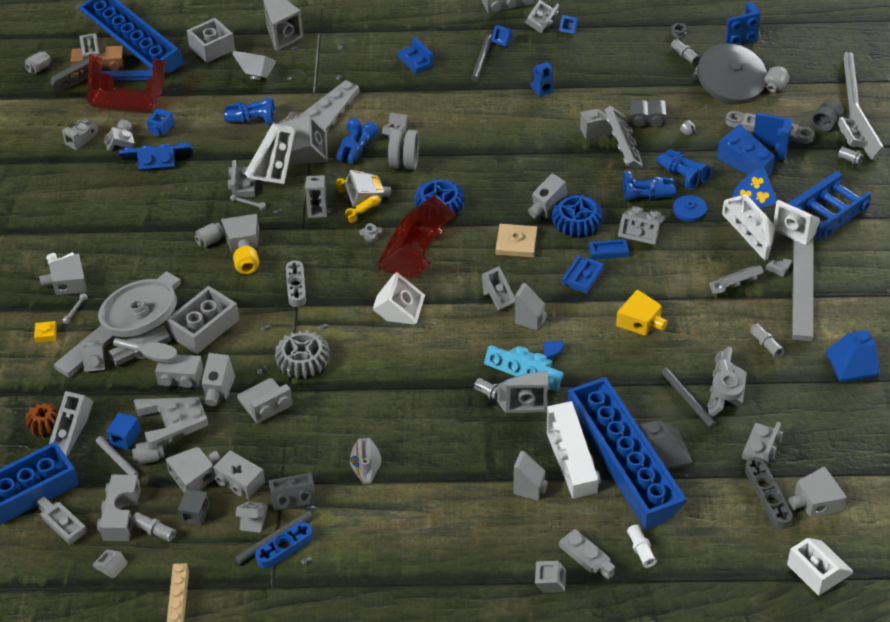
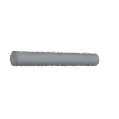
[96,436,139,476]

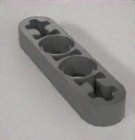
[745,457,793,529]

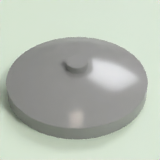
[98,279,177,337]

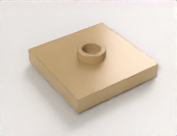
[495,224,537,258]

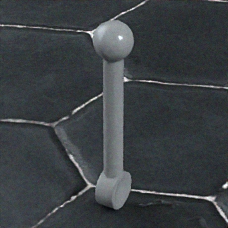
[230,194,266,210]
[63,293,87,324]

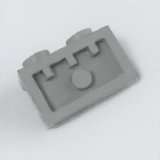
[228,160,256,197]
[742,422,783,465]

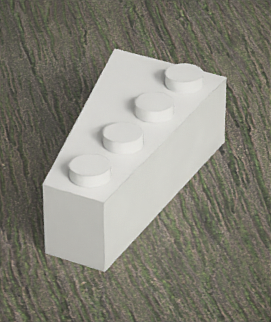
[547,401,601,499]

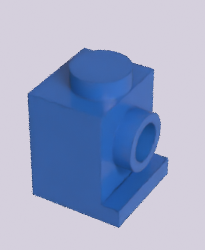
[147,108,175,136]

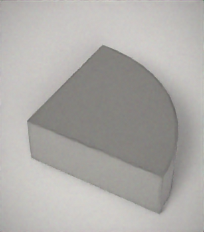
[766,259,793,277]

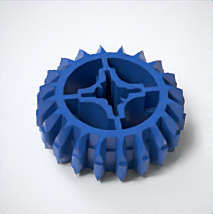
[414,178,465,221]
[552,194,603,237]

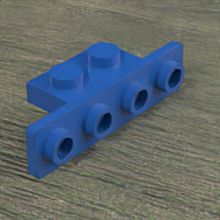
[119,142,193,171]

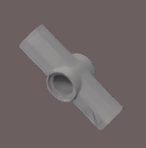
[108,325,171,366]

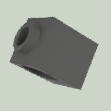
[178,489,210,526]

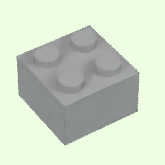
[187,18,235,63]

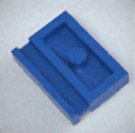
[561,255,604,294]

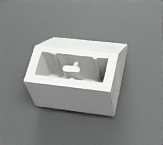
[787,538,853,596]

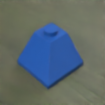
[826,330,880,382]

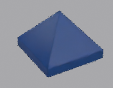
[559,15,579,35]

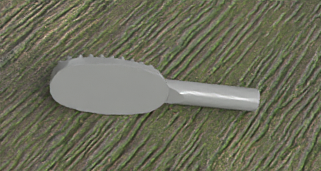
[113,338,177,364]

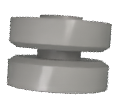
[388,129,419,170]

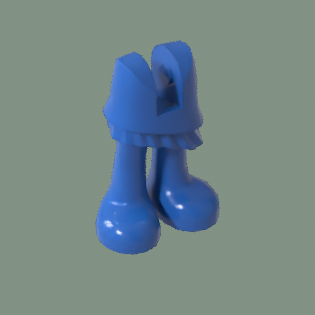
[224,97,275,126]
[336,118,379,164]
[657,149,712,191]
[623,171,677,201]

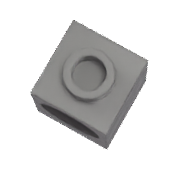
[535,561,566,593]

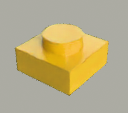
[34,321,57,343]

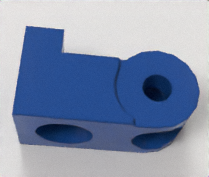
[531,62,553,97]

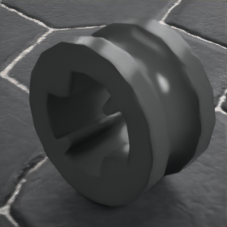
[671,23,687,38]

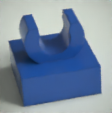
[491,25,512,46]

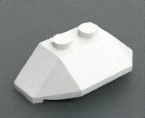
[722,194,775,260]

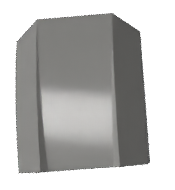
[497,371,548,413]

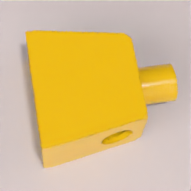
[616,290,668,335]

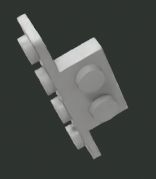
[837,102,884,160]
[707,346,747,417]

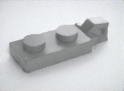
[709,266,764,294]
[37,496,87,545]
[559,529,615,580]

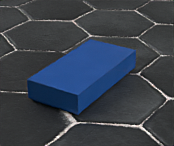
[588,239,629,260]

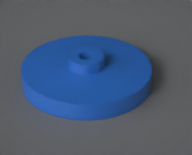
[673,195,707,222]

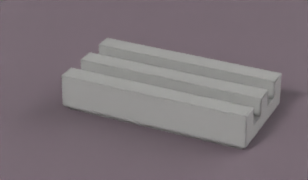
[79,33,100,60]

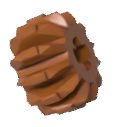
[25,402,59,437]

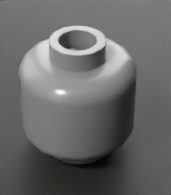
[764,66,790,93]

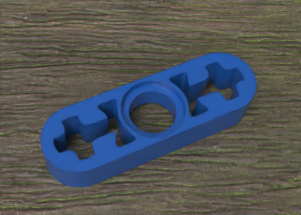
[255,522,313,569]

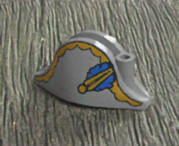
[350,438,381,484]

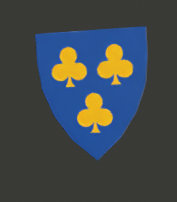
[731,168,777,208]

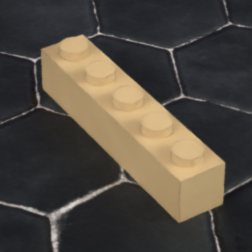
[167,563,189,622]

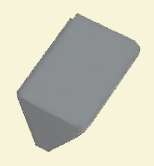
[93,550,128,578]

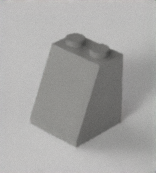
[263,0,303,51]
[279,114,328,165]

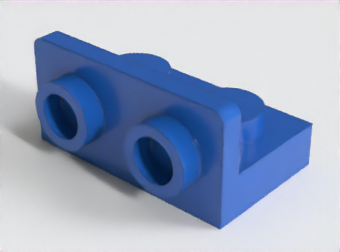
[398,37,434,74]

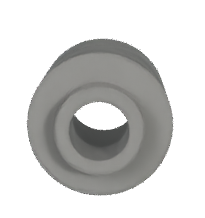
[25,51,51,74]
[195,223,224,248]
[132,441,165,465]

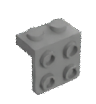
[237,378,293,424]

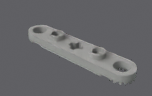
[726,111,814,144]

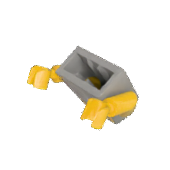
[336,170,391,223]

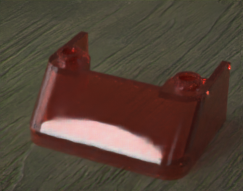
[87,54,165,111]
[376,195,456,278]

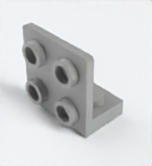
[618,207,666,245]

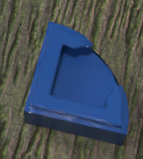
[543,341,564,360]

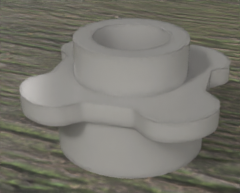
[359,223,382,242]

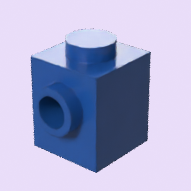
[107,413,141,450]

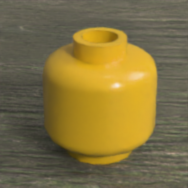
[233,246,259,274]

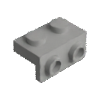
[525,0,559,33]

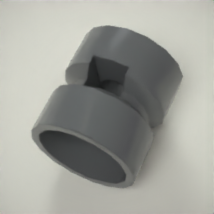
[812,98,844,132]

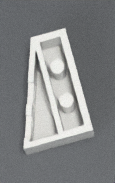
[244,123,295,184]

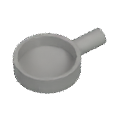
[712,359,745,401]

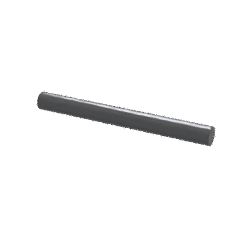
[471,35,492,81]
[661,368,716,429]
[235,511,313,565]

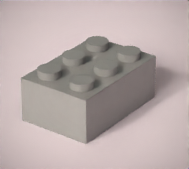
[166,286,239,354]

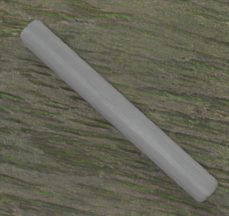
[843,52,860,107]

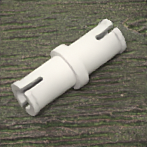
[627,525,657,568]

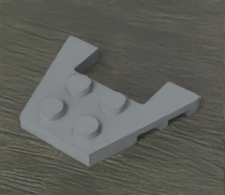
[134,397,208,450]

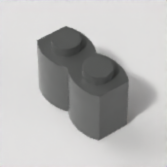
[629,100,666,127]

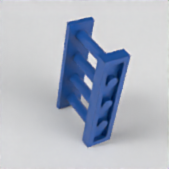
[787,171,872,242]

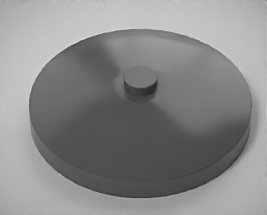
[697,43,767,104]

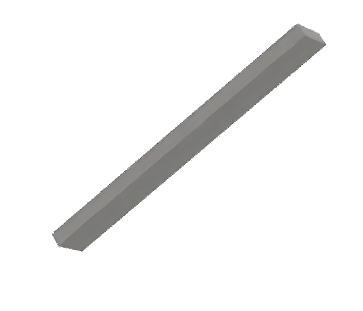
[792,237,814,341]
[54,271,181,378]

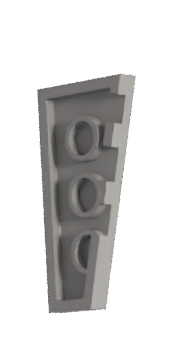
[300,80,359,133]
[604,106,643,171]

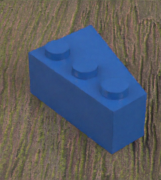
[717,124,775,176]

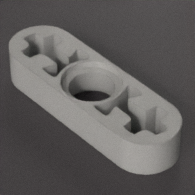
[286,260,306,307]

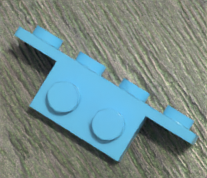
[484,345,563,392]

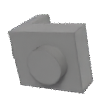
[382,112,407,138]
[104,127,134,152]
[81,340,106,372]

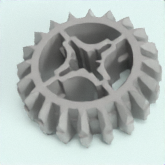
[275,330,330,379]

